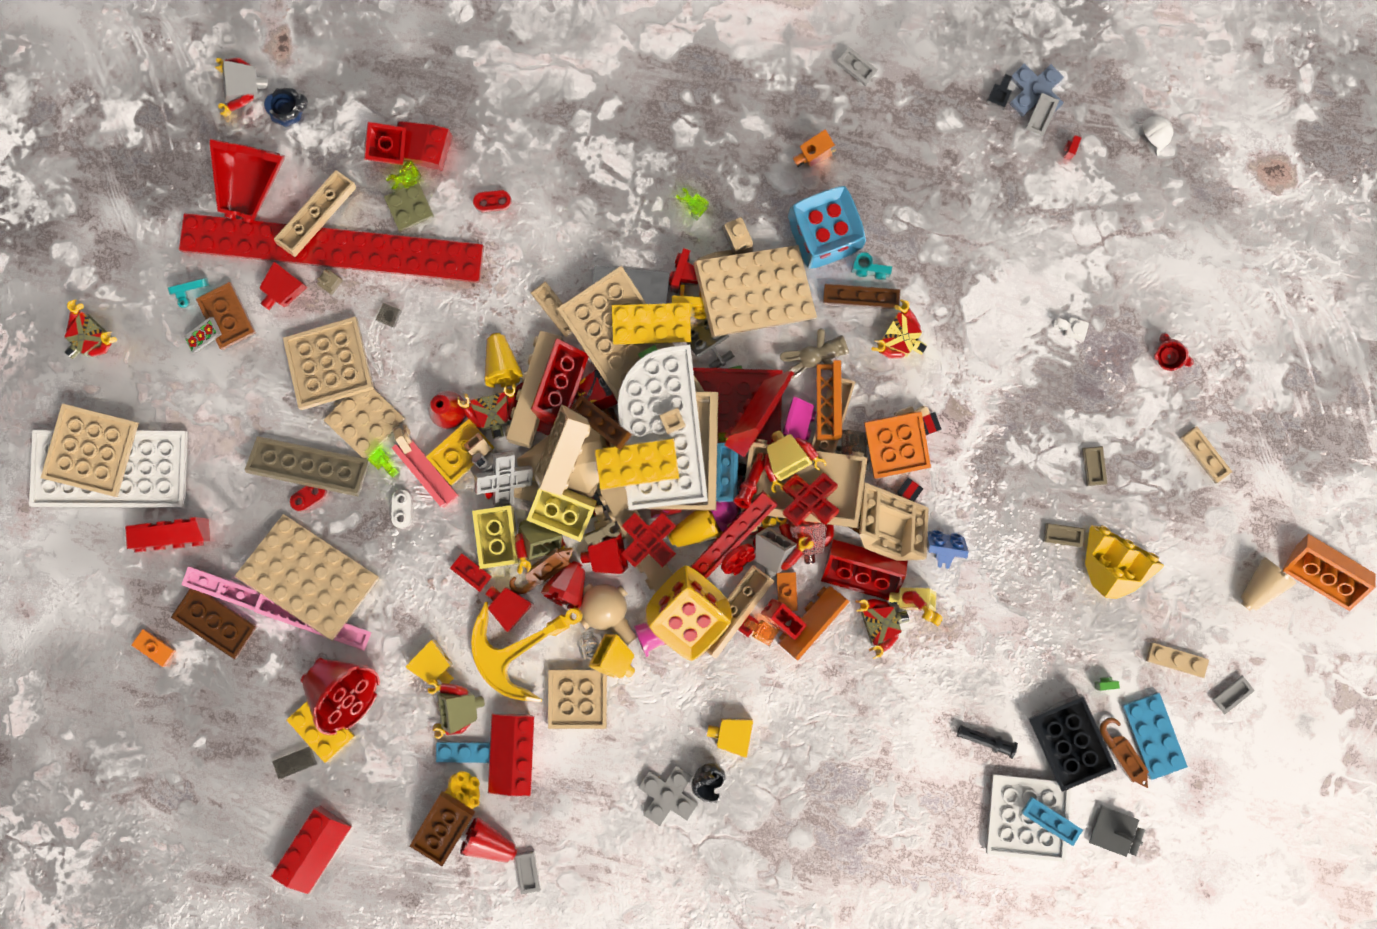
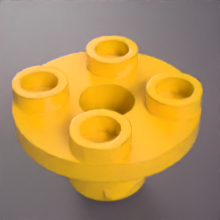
[445,771,480,809]

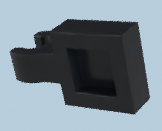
[986,74,1013,110]

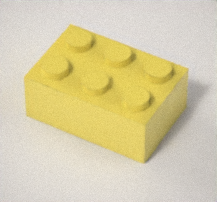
[527,489,597,542]
[472,505,520,569]

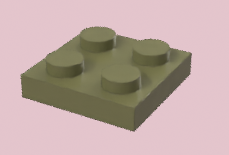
[384,182,434,232]

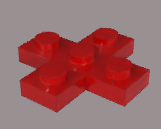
[782,472,839,527]
[621,512,676,568]

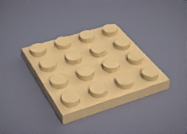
[283,317,374,410]
[41,404,139,497]

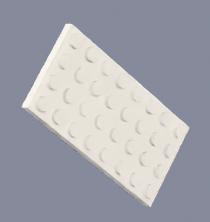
[29,430,188,508]

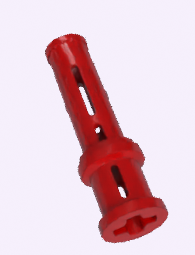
[734,453,766,509]

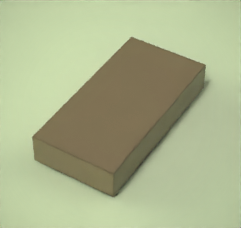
[1082,446,1107,486]
[1043,523,1085,548]

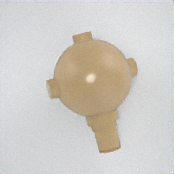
[580,583,638,646]

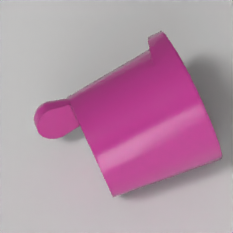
[634,622,667,657]

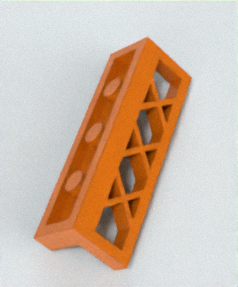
[816,360,842,440]

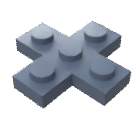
[1010,63,1064,117]

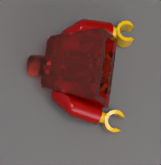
[776,517,834,564]

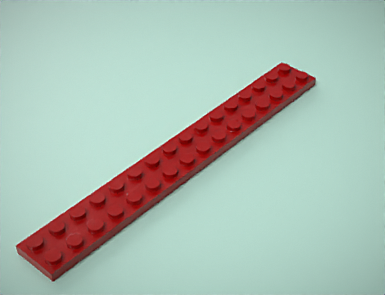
[179,213,484,283]

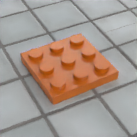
[864,411,931,479]

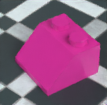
[782,397,817,440]

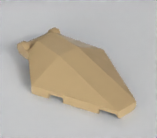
[517,428,615,493]

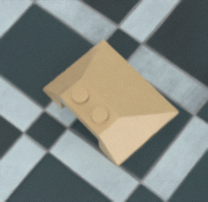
[860,483,929,561]

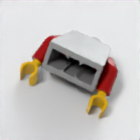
[215,57,268,117]
[753,516,813,577]

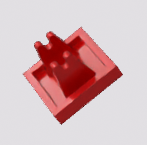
[669,248,699,294]

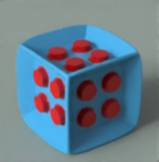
[788,186,866,269]

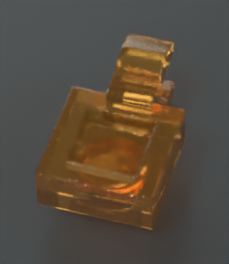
[744,618,779,646]

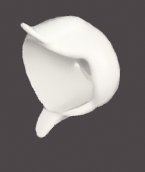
[1136,116,1173,156]

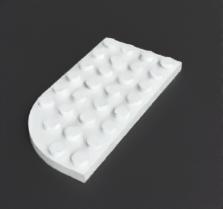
[618,345,708,510]

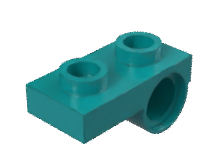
[851,252,892,280]

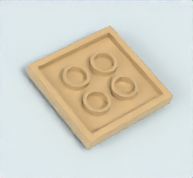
[324,389,405,459]
[548,669,607,729]

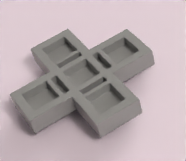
[474,451,533,508]
[638,765,698,826]

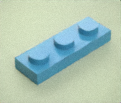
[716,443,738,502]
[436,742,490,763]
[1021,797,1083,846]

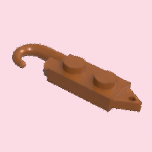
[509,547,573,594]
[1099,718,1149,788]

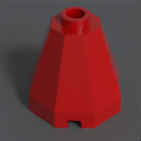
[541,561,585,609]

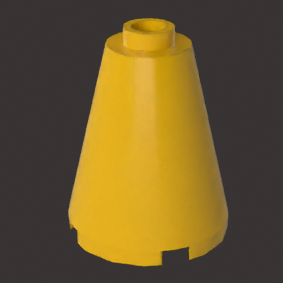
[484,333,523,388]
[668,510,722,547]

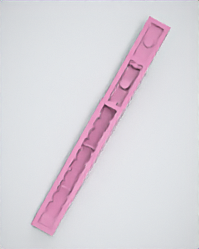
[181,566,372,651]

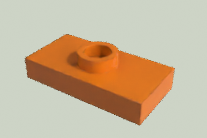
[776,572,798,611]
[132,629,176,667]

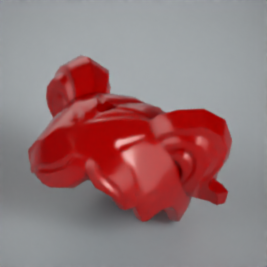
[1154,333,1194,371]

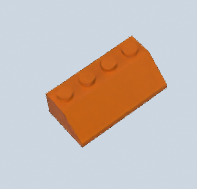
[1282,534,1376,611]
[778,586,850,661]

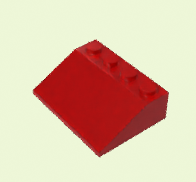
[725,371,795,457]

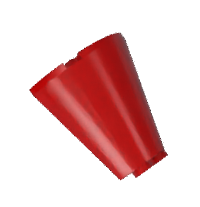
[210,139,285,223]

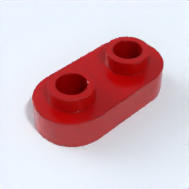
[473,190,512,212]
[290,486,327,511]

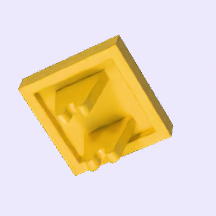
[672,285,707,319]

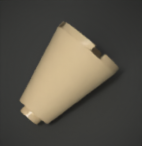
[1240,557,1296,611]

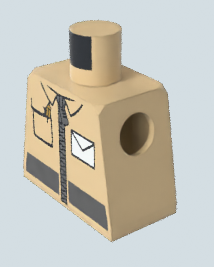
[721,217,753,255]

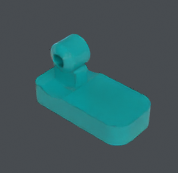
[167,278,209,308]

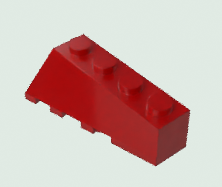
[125,517,211,553]

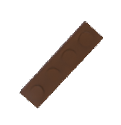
[823,284,901,309]
[571,395,632,450]

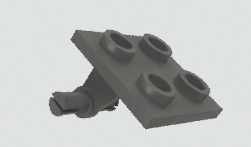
[686,319,735,368]
[1089,806,1146,857]

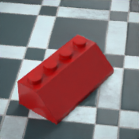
[531,339,589,426]
[821,539,908,600]
[488,714,534,796]
[270,805,352,894]

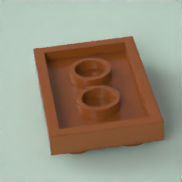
[196,282,256,350]

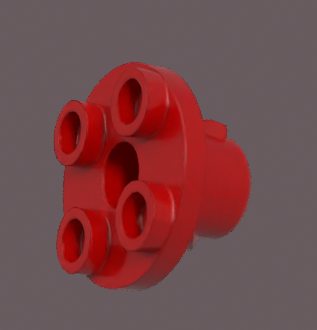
[721,544,756,575]

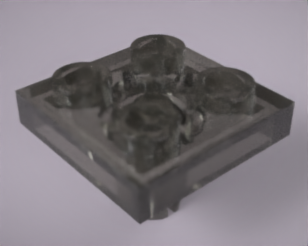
[835,430,869,470]

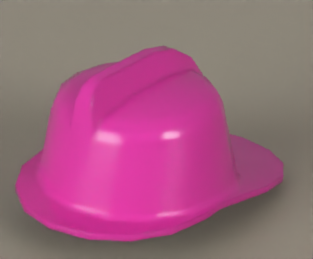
[711,501,739,532]

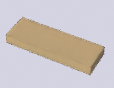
[531,281,573,338]
[1180,426,1232,484]

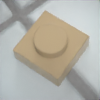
[660,408,686,434]

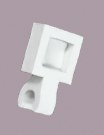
[1053,317,1089,342]

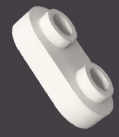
[391,490,413,528]

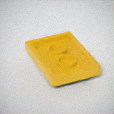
[426,419,495,486]
[286,701,355,763]

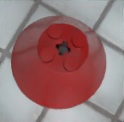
[301,658,380,735]

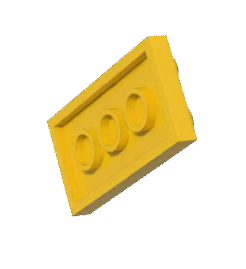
[612,303,691,345]
[595,439,679,490]

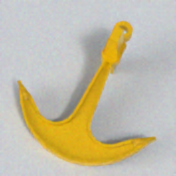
[471,602,582,702]

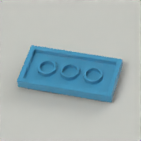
[1121,692,1188,780]

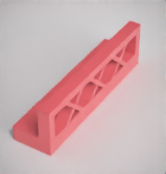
[392,439,459,508]

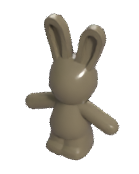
[780,328,849,379]

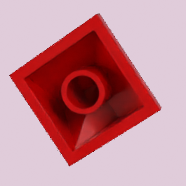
[364,122,406,166]

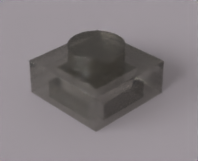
[376,303,402,328]

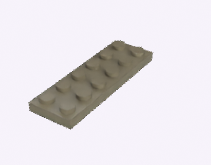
[244,436,370,497]

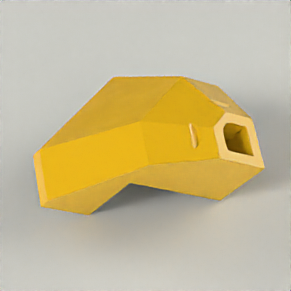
[1085,525,1164,599]

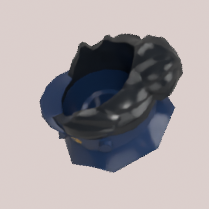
[264,88,308,127]

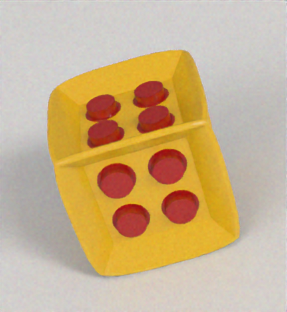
[646,565,732,661]

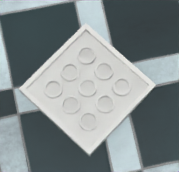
[986,774,1071,862]

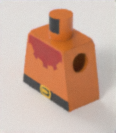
[793,129,837,168]

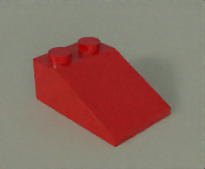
[397,121,452,171]

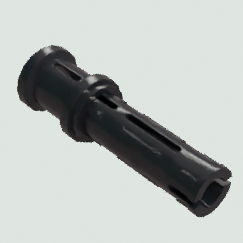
[957,725,1018,759]

